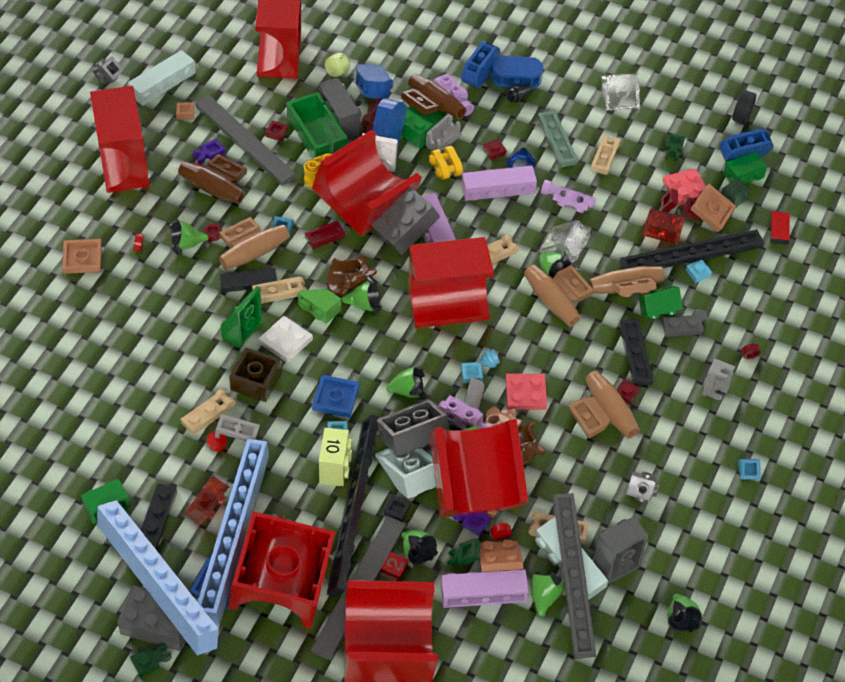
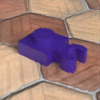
[192,138,226,164]
[452,513,491,536]

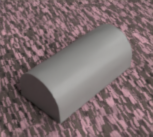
[464,378,485,410]

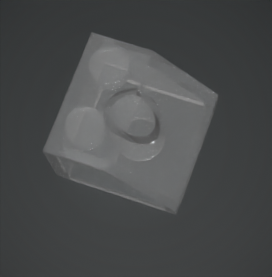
[601,74,640,110]
[537,220,591,262]

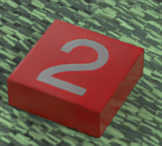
[381,552,409,580]

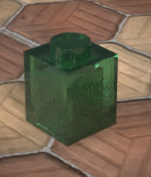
[721,178,750,208]

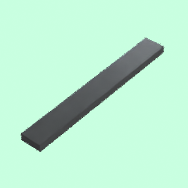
[195,95,296,186]
[553,493,596,659]
[311,516,406,661]

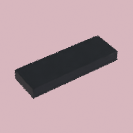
[219,268,277,293]

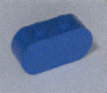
[461,41,500,88]
[491,56,543,89]
[355,64,393,98]
[372,98,407,148]
[719,128,774,163]

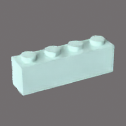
[128,50,196,106]
[535,517,608,599]

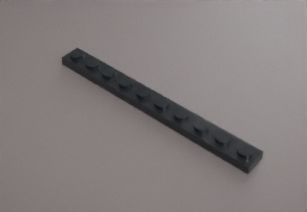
[326,414,379,598]

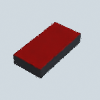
[770,211,790,244]

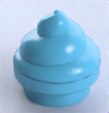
[480,349,500,368]

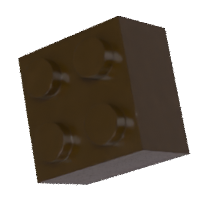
[229,347,282,402]

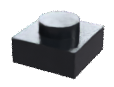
[383,495,411,522]

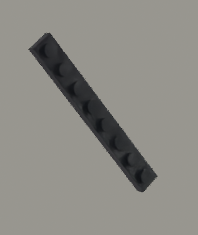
[620,229,764,269]

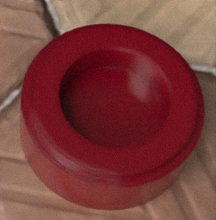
[204,223,222,241]
[740,343,761,359]

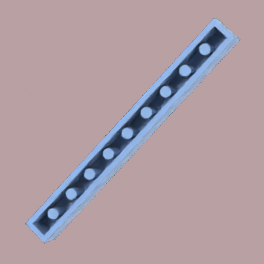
[198,439,269,627]
[97,500,218,656]

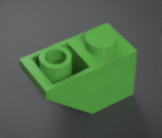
[298,289,341,324]

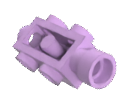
[434,73,474,116]
[541,180,596,213]
[438,395,492,430]

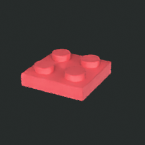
[662,168,706,206]
[506,374,547,410]

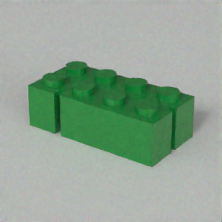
[286,92,348,159]

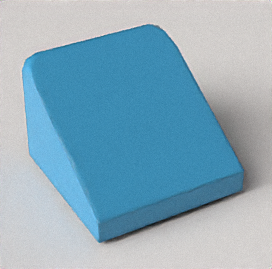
[272,216,294,235]
[738,459,761,479]

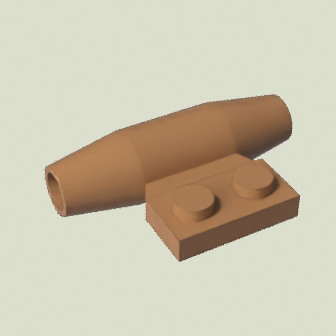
[219,217,290,270]
[524,265,594,327]
[589,266,665,297]
[568,371,640,439]

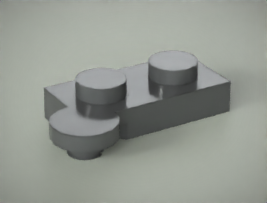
[662,309,707,337]

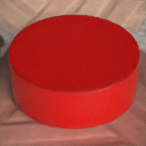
[133,233,144,252]
[207,431,227,452]
[490,523,512,540]

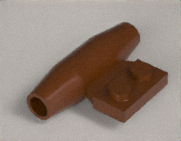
[401,74,466,119]
[178,154,247,204]

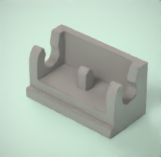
[426,114,461,153]
[702,359,735,400]
[215,414,260,441]

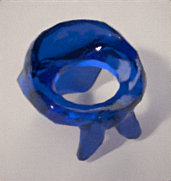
[505,146,536,169]

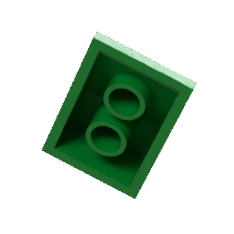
[401,106,455,149]
[220,286,263,348]

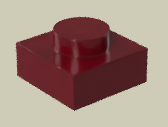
[265,121,288,141]
[483,139,507,160]
[661,188,679,214]
[683,197,701,221]
[616,379,640,405]

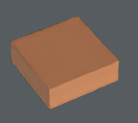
[176,102,195,119]

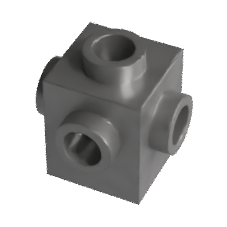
[92,56,123,85]
[627,471,659,502]

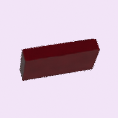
[305,221,346,249]

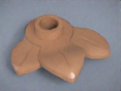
[484,406,522,427]

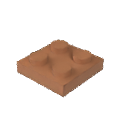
[690,184,736,232]
[62,239,102,274]
[479,540,523,572]

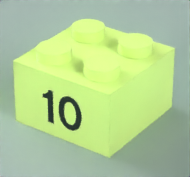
[319,428,352,486]

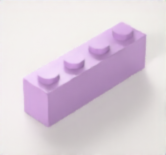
[462,166,537,201]
[422,193,456,243]
[441,570,529,608]

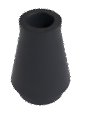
[506,84,532,103]

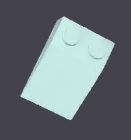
[375,448,436,498]

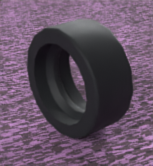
[732,89,757,125]

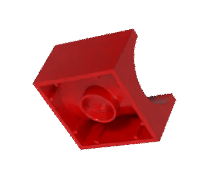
[255,0,302,79]
[90,85,150,193]
[311,130,422,237]
[408,237,494,328]
[430,419,529,518]
[228,511,335,629]
[343,580,438,682]

